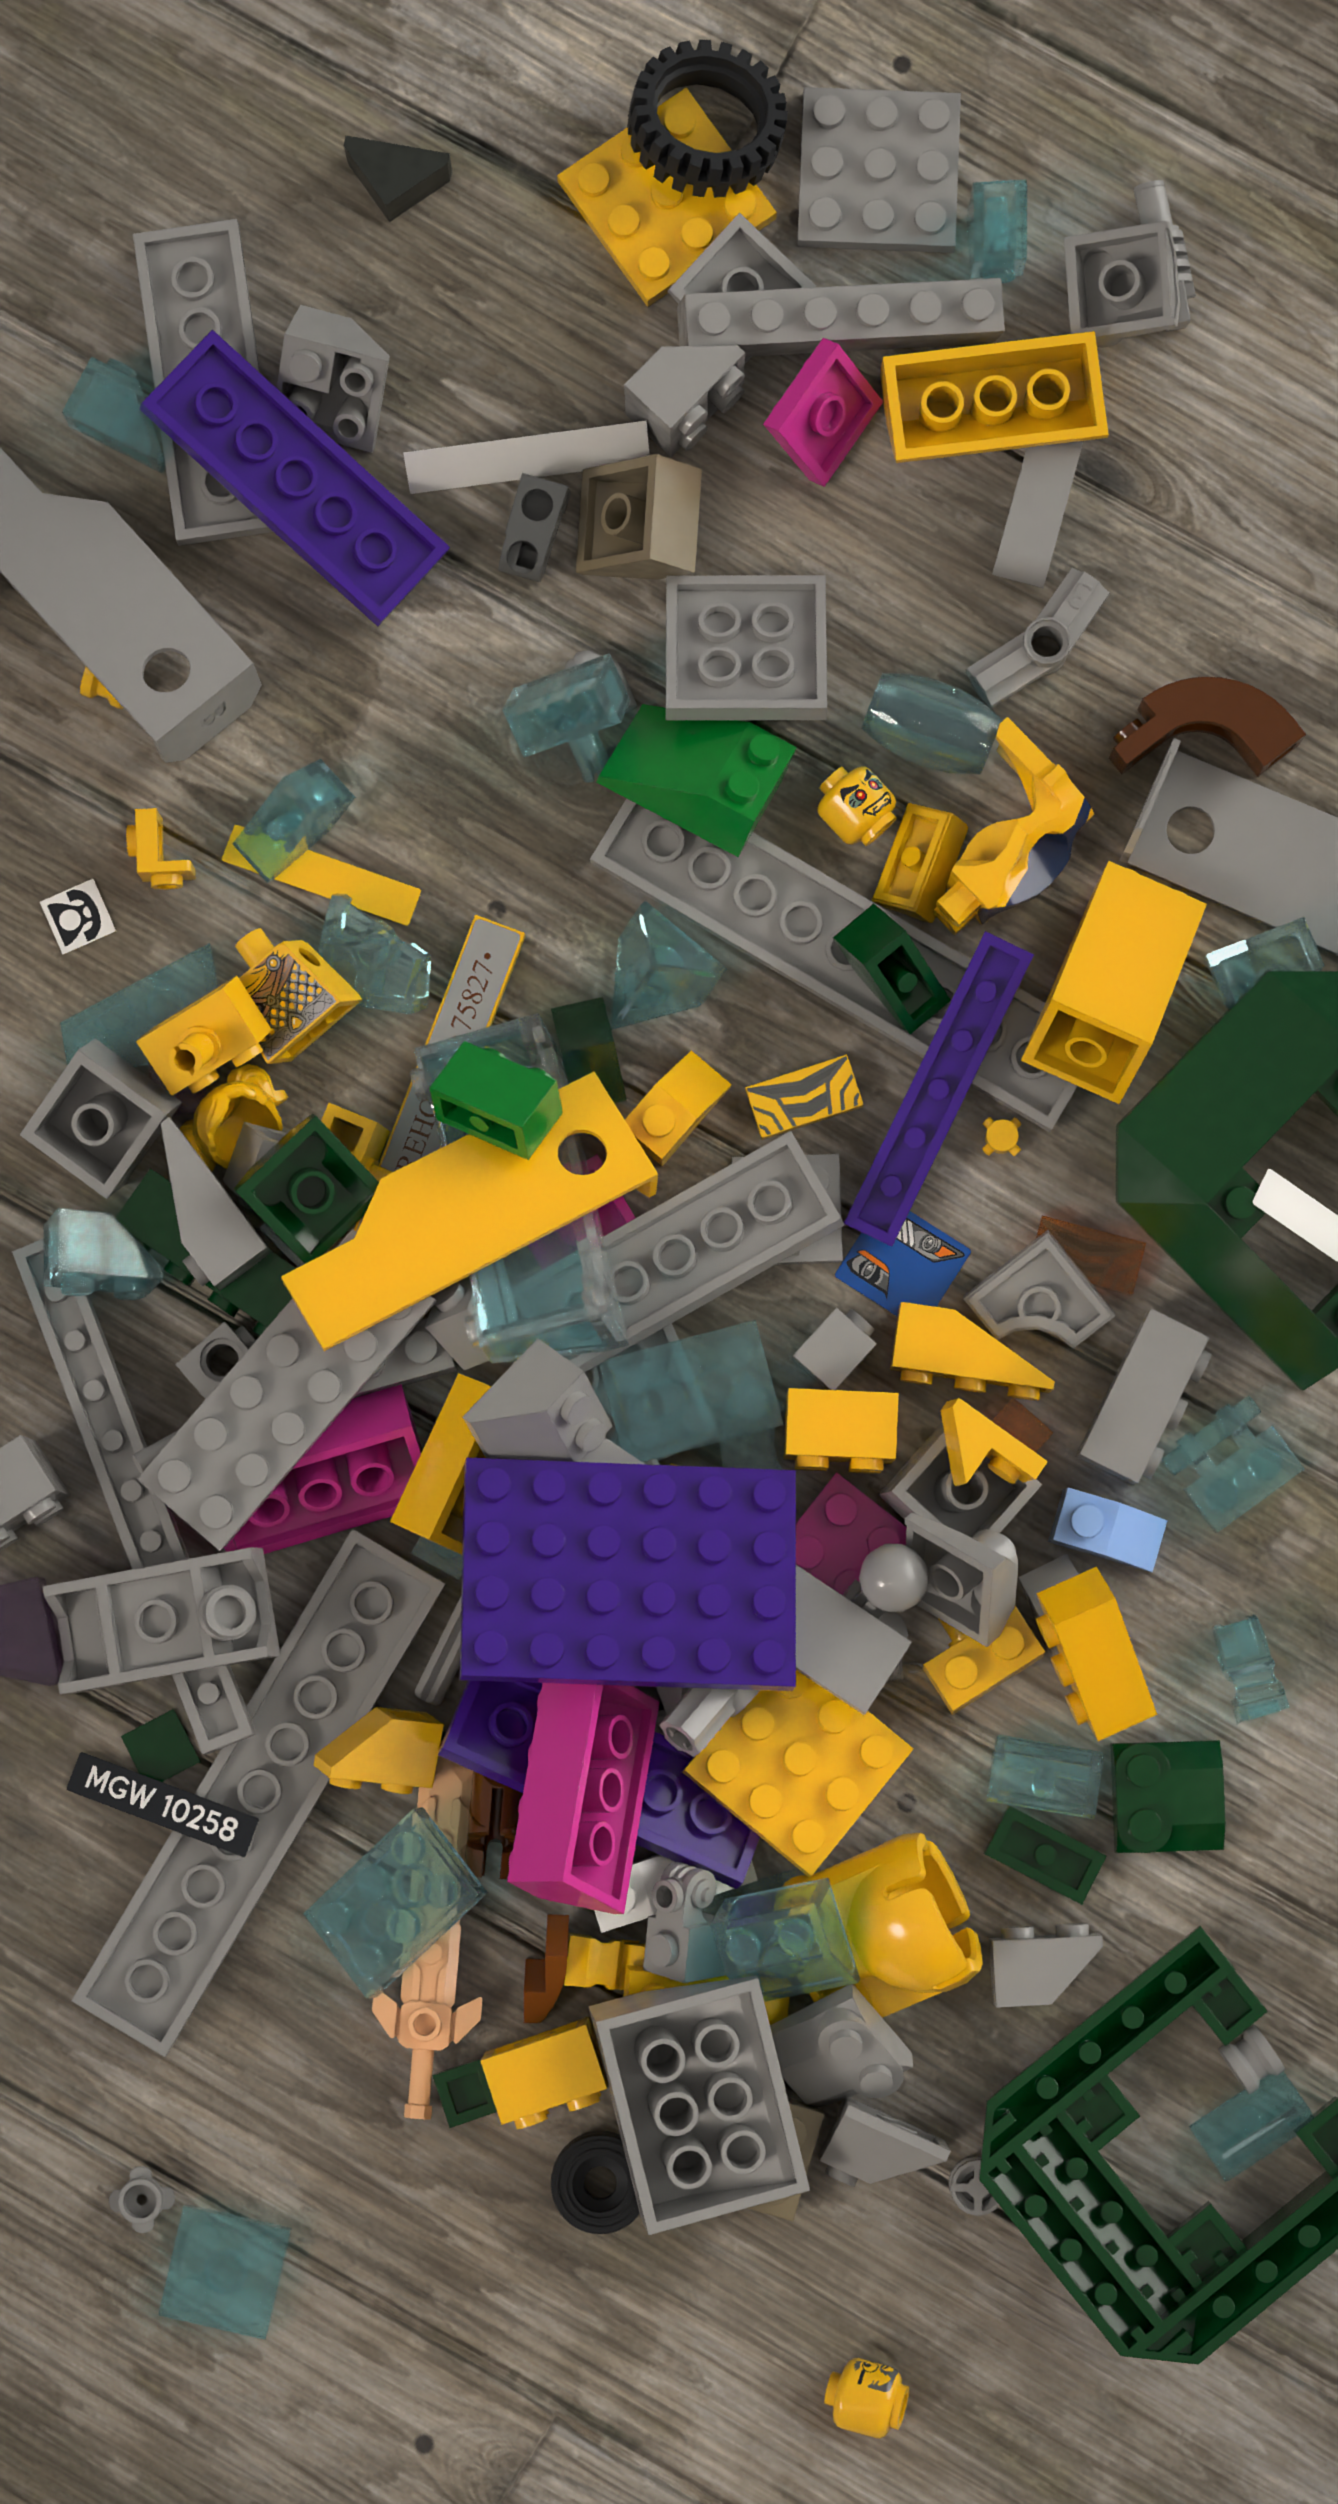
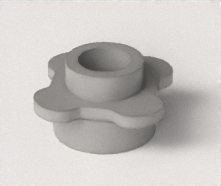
[109,2166,175,2233]

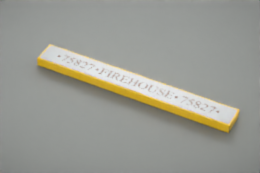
[354,915,526,1232]

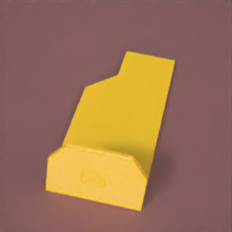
[281,1071,658,1351]

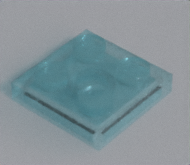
[158,2204,292,2340]

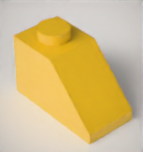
[625,1050,732,1166]

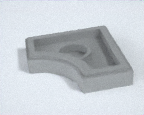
[963,1230,1115,1349]

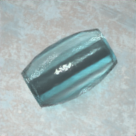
[861,673,1002,775]

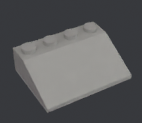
[588,1975,810,2235]

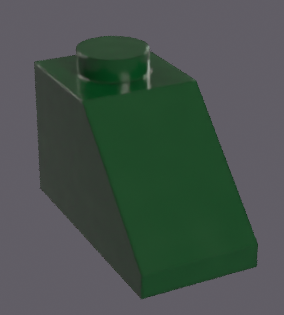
[833,903,951,1034]

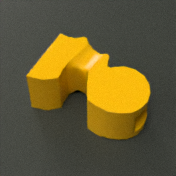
[563,1933,645,1990]

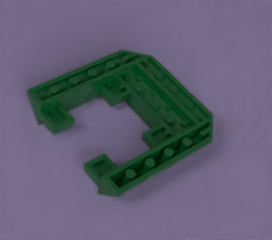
[1116,971,1338,1391]
[979,1926,1338,2365]

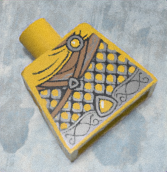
[235,928,363,1064]

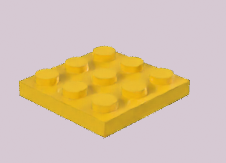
[557,88,777,307]
[682,1670,914,1877]

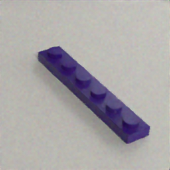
[844,931,1034,1247]

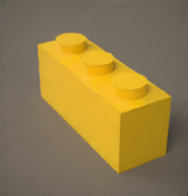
[1036,1566,1157,1741]

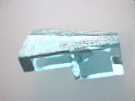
[318,893,431,1014]

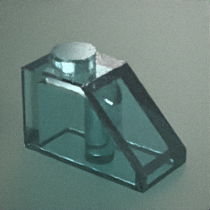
[967,179,1027,284]
[62,357,166,473]
[233,759,356,883]

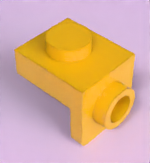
[126,808,196,890]

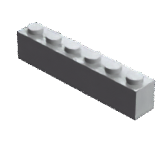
[677,278,1005,357]

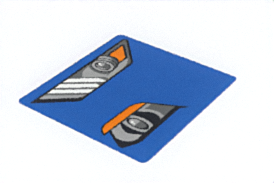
[835,1211,971,1316]

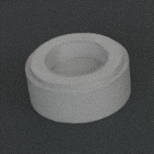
[198,1585,256,1641]

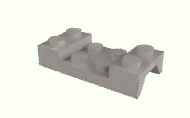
[43,1547,281,1695]

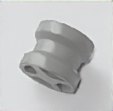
[1218,2024,1286,2095]
[948,2156,999,2216]

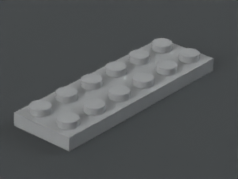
[133,219,273,546]
[511,1131,845,1372]
[137,1229,437,1551]

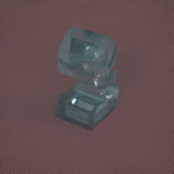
[1212,1614,1290,1724]

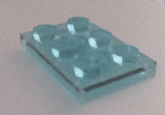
[599,1320,784,1463]
[303,1807,488,1999]

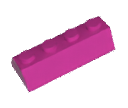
[224,1384,423,1554]
[507,1683,660,1914]

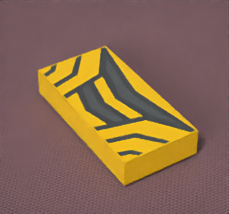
[745,1054,864,1140]

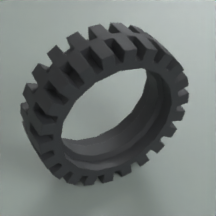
[627,40,788,198]

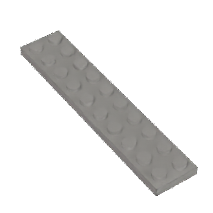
[590,798,1078,1132]
[71,1529,447,2057]

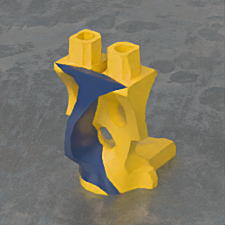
[933,717,1094,935]

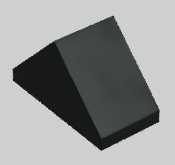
[344,136,452,222]

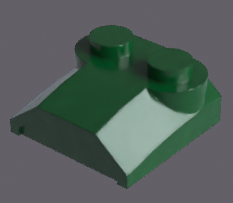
[234,1114,379,1264]
[1110,1740,1226,1853]

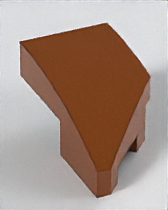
[524,1914,569,2023]

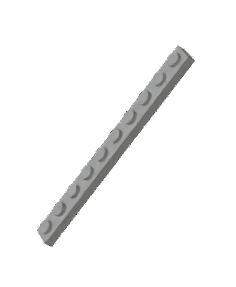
[12,1231,256,1755]

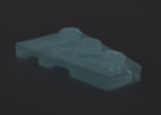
[60,943,219,1067]

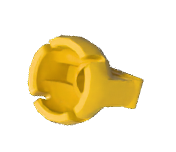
[775,1833,983,2018]

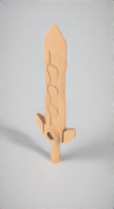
[372,1737,483,2120]

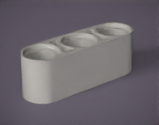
[992,441,1083,588]

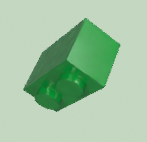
[429,1041,563,1160]

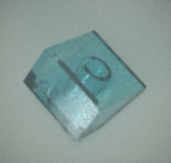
[710,1878,860,2002]

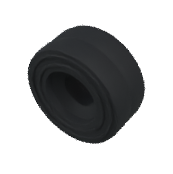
[551,2131,640,2234]

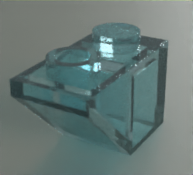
[43,1208,164,1300]

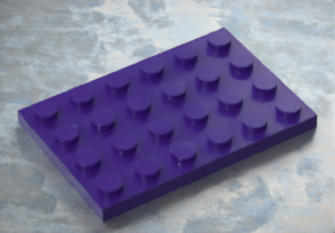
[460,1458,796,1691]

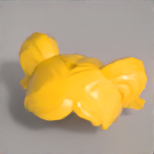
[179,1064,288,1172]

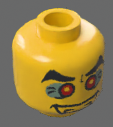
[817,766,897,846]

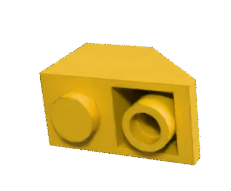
[313,1707,444,1794]

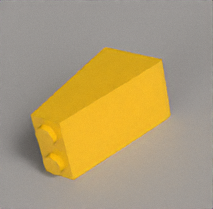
[1021,861,1207,1104]

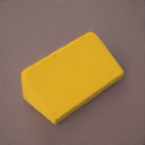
[872,803,968,923]

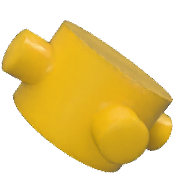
[982,1117,1022,1156]

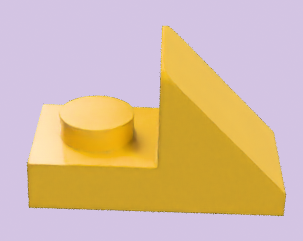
[941,1398,1048,1486]

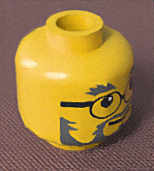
[824,2358,909,2439]

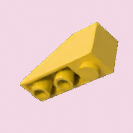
[890,1302,1055,1401]

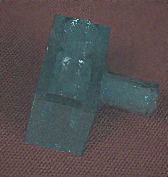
[502,653,631,783]

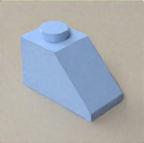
[1048,1487,1167,1573]

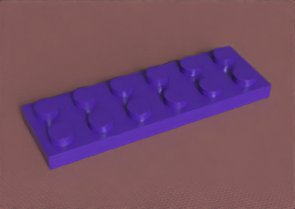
[139,330,450,627]
[438,1681,760,1889]

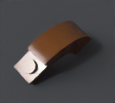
[1109,677,1306,777]

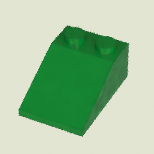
[596,704,797,857]

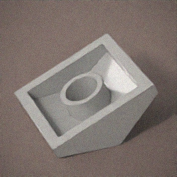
[668,213,816,364]

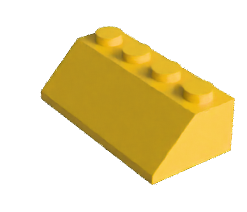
[880,331,1109,463]

